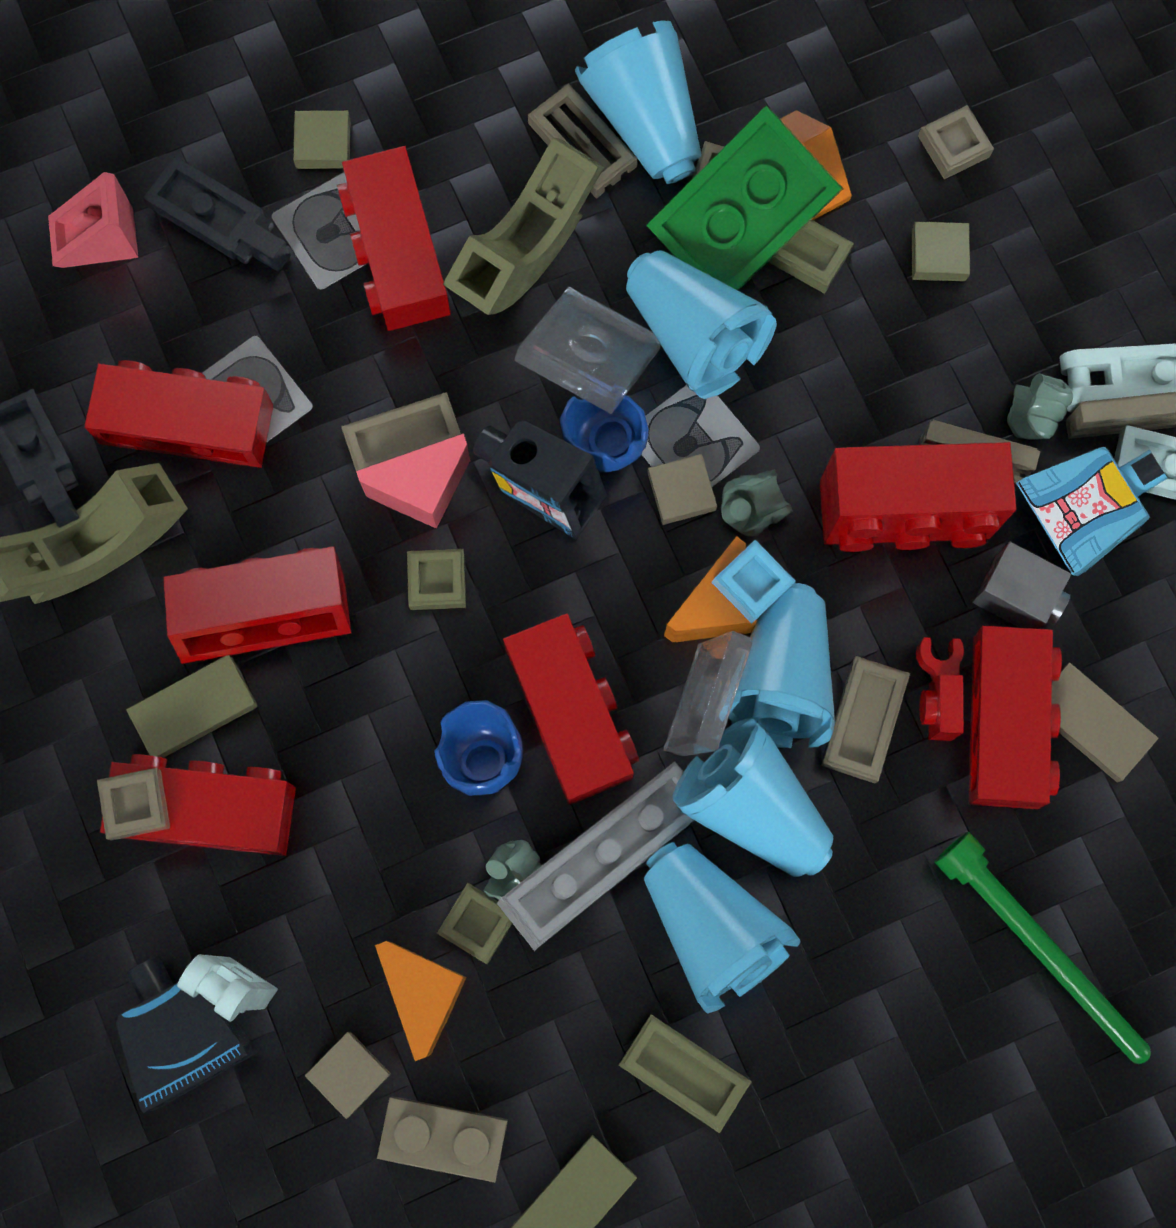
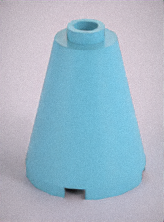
[575,20,701,184]
[626,250,777,399]
[717,583,835,748]
[672,718,833,877]
[644,842,801,1014]

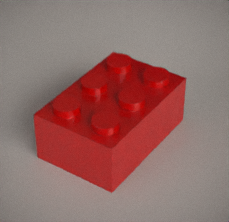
[820,442,1016,552]

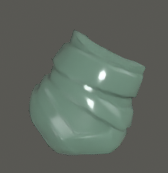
[1007,373,1073,440]
[721,469,793,536]
[484,840,542,900]

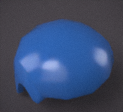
[560,388,649,472]
[434,700,523,796]

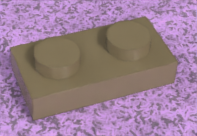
[377,1096,508,1183]

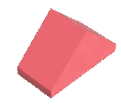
[48,172,138,268]
[356,434,470,529]

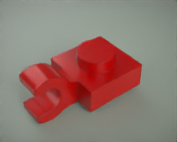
[916,637,964,741]

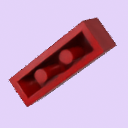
[337,146,451,331]
[85,360,274,468]
[164,546,351,664]
[503,613,639,805]
[969,626,1062,809]
[100,754,296,856]

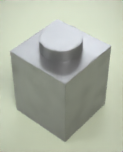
[972,542,1071,629]

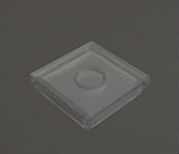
[515,287,661,414]
[663,631,753,757]

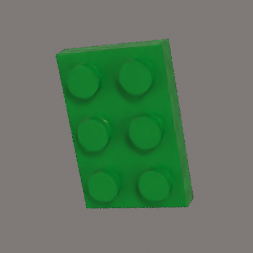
[647,106,844,290]

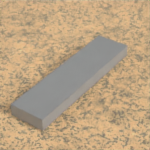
[497,762,695,951]

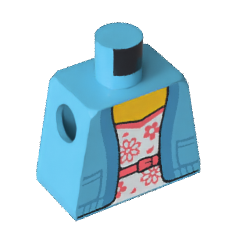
[1016,447,1168,576]

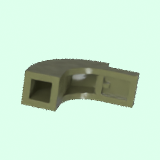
[443,137,604,315]
[0,463,188,604]

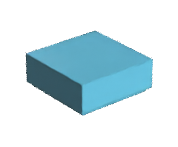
[711,540,796,624]

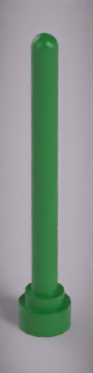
[934,831,1151,1064]

